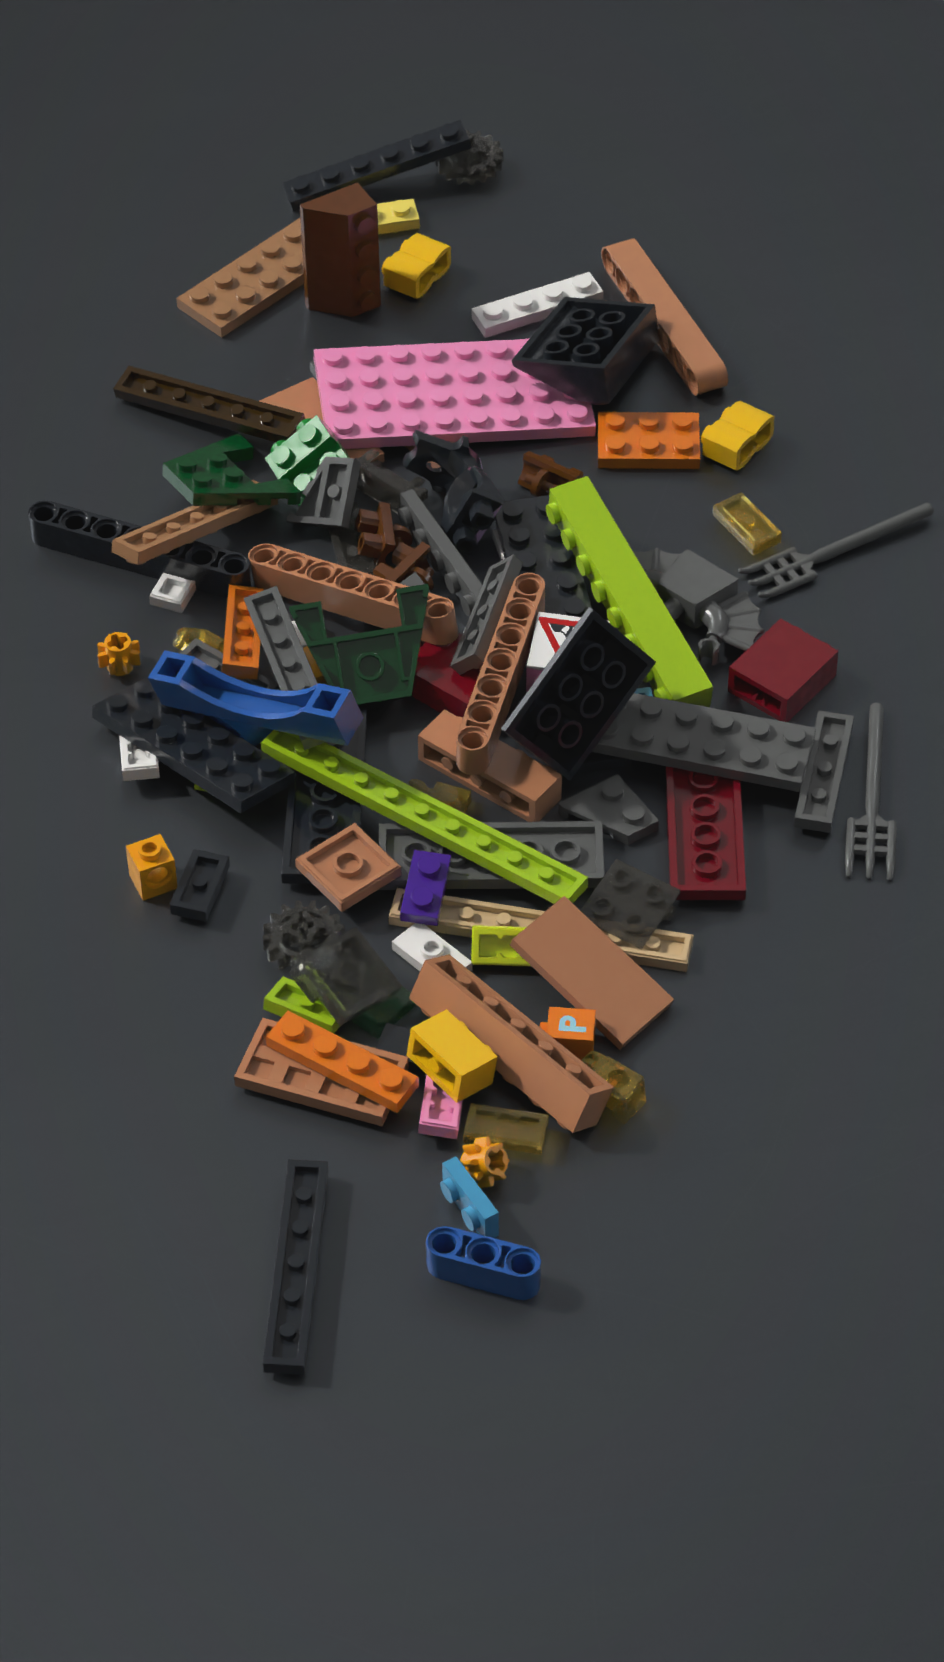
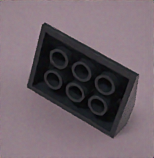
[512,297,659,405]
[501,607,656,781]

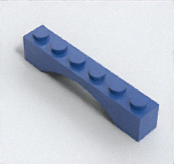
[148,650,364,746]

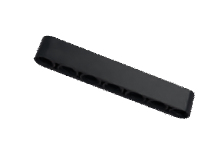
[28,500,251,598]

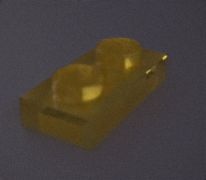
[713,492,782,556]

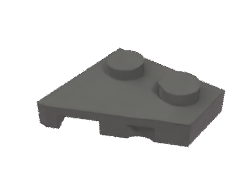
[286,456,361,529]
[558,774,659,845]

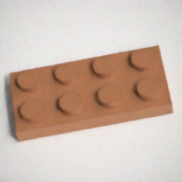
[234,1018,409,1127]

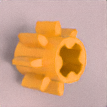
[97,632,141,676]
[460,1136,510,1188]

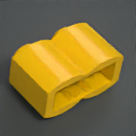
[382,233,451,299]
[701,401,775,471]

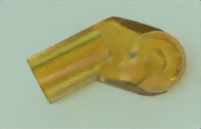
[172,627,224,653]

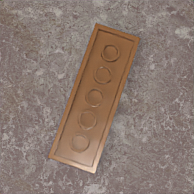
[177,218,304,338]

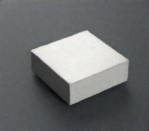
[149,573,196,613]

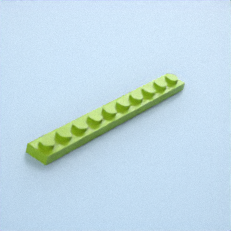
[261,730,588,904]

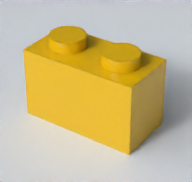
[406,1009,498,1103]

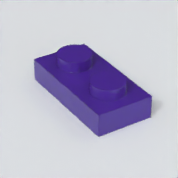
[400,850,451,926]

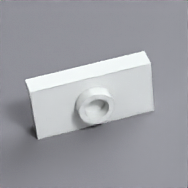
[119,735,160,781]
[392,923,472,971]

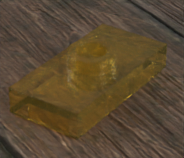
[463,1103,549,1155]

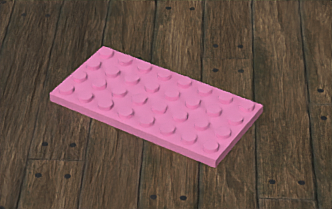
[314,338,596,449]

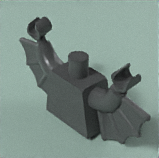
[633,548,764,665]

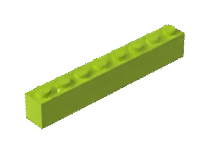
[546,476,713,707]

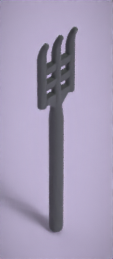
[738,503,934,598]
[845,702,897,881]

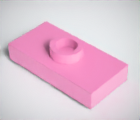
[418,1074,463,1139]

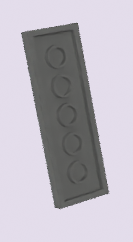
[592,693,816,792]
[379,821,604,890]

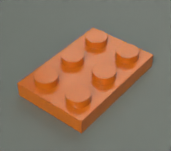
[598,412,700,469]

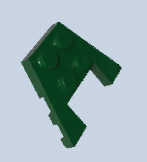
[162,434,301,506]
[289,584,429,706]

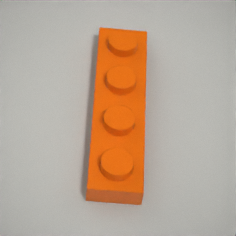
[221,584,264,680]
[266,1011,419,1113]

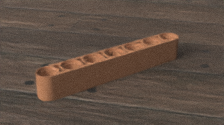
[601,238,728,395]
[248,543,459,645]
[456,573,545,775]

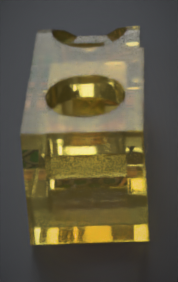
[581,1051,646,1124]

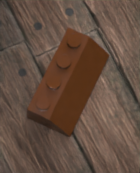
[300,182,381,317]

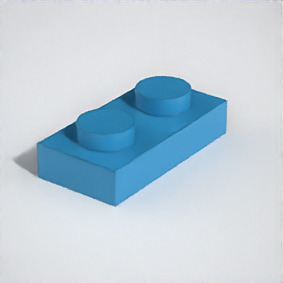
[440,1156,499,1238]

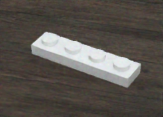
[471,272,603,338]

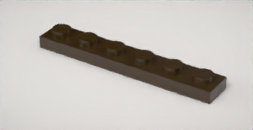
[113,366,305,442]

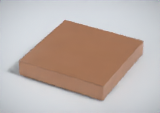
[295,823,401,912]

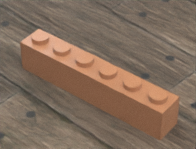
[409,954,614,1133]

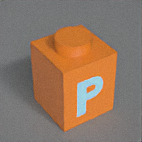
[540,1007,596,1064]

